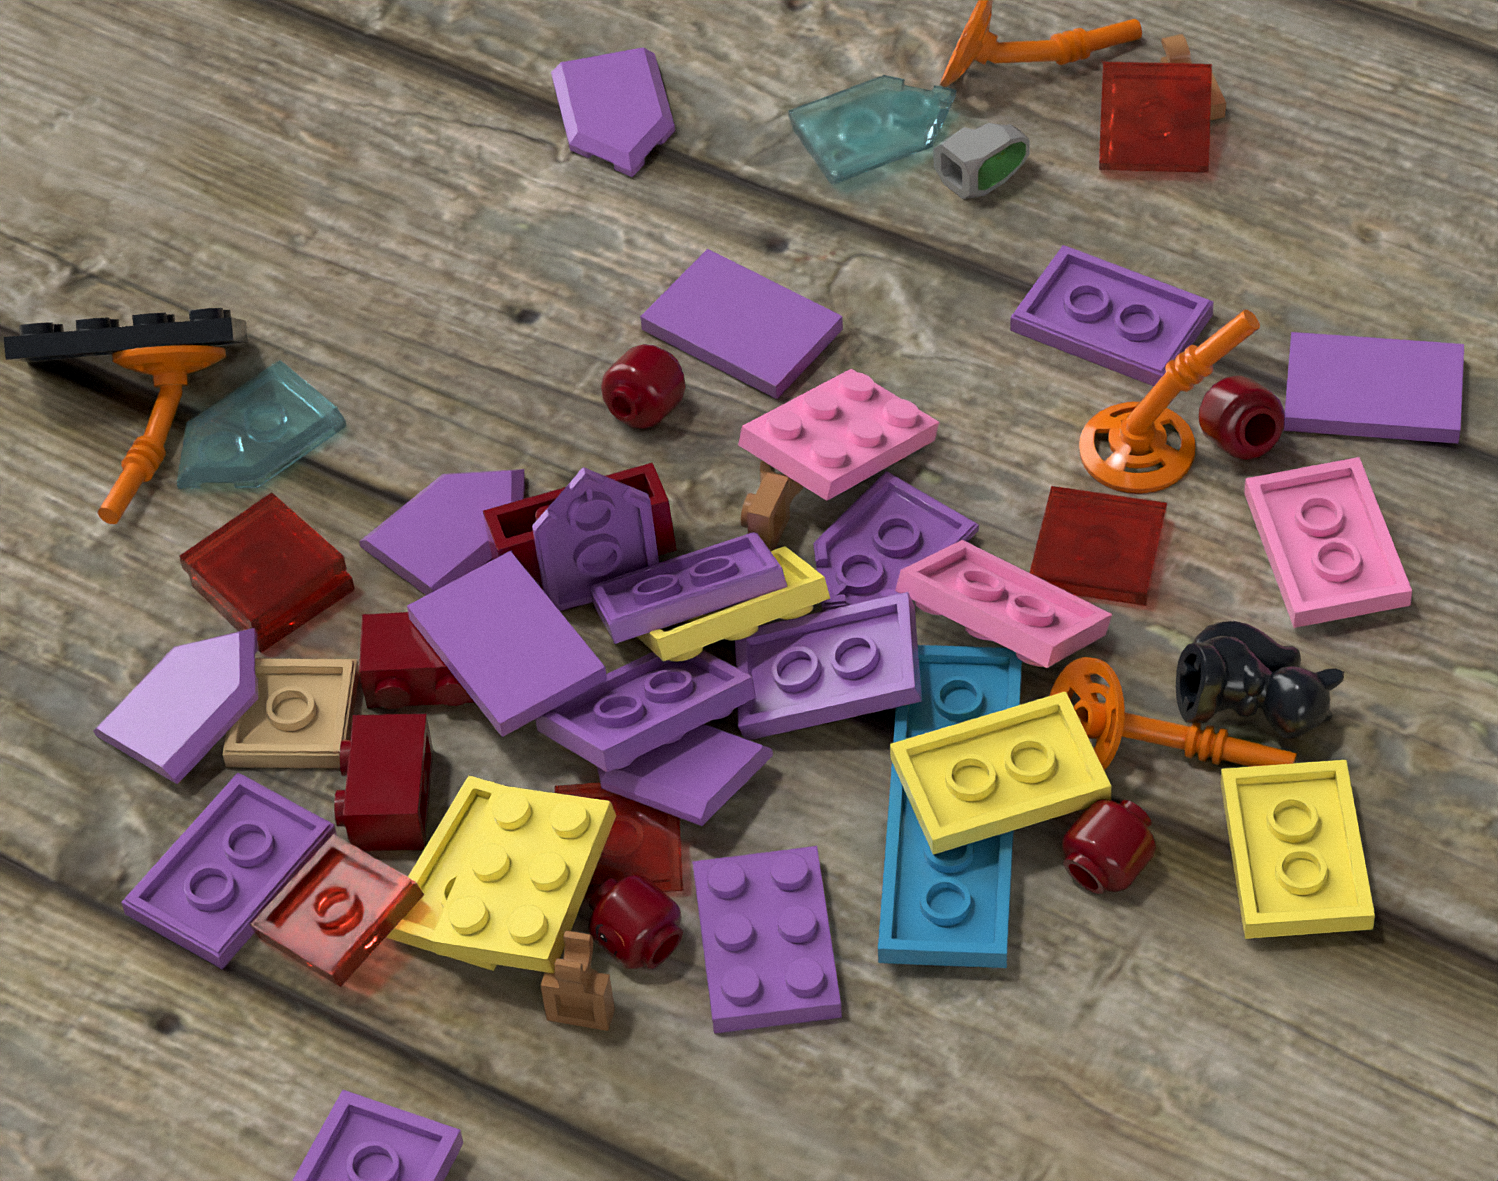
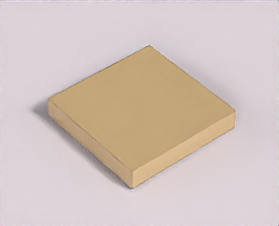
[222,658,359,768]

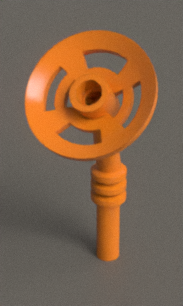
[939,0,1142,88]
[1079,309,1260,494]
[98,345,226,524]
[1049,657,1297,770]

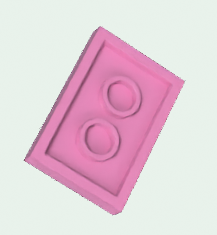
[738,369,939,501]
[1244,457,1412,628]
[895,540,1112,668]

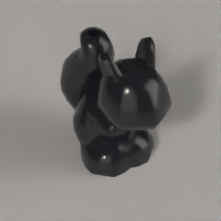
[1175,621,1344,739]

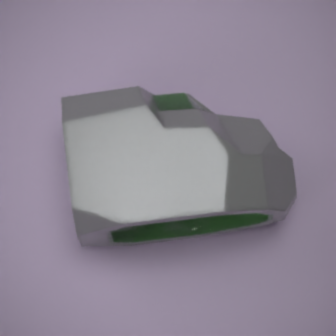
[933,123,1030,199]

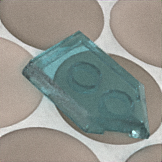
[788,75,956,185]
[177,360,347,489]

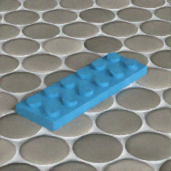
[878,645,1022,968]

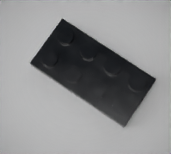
[4,308,248,362]

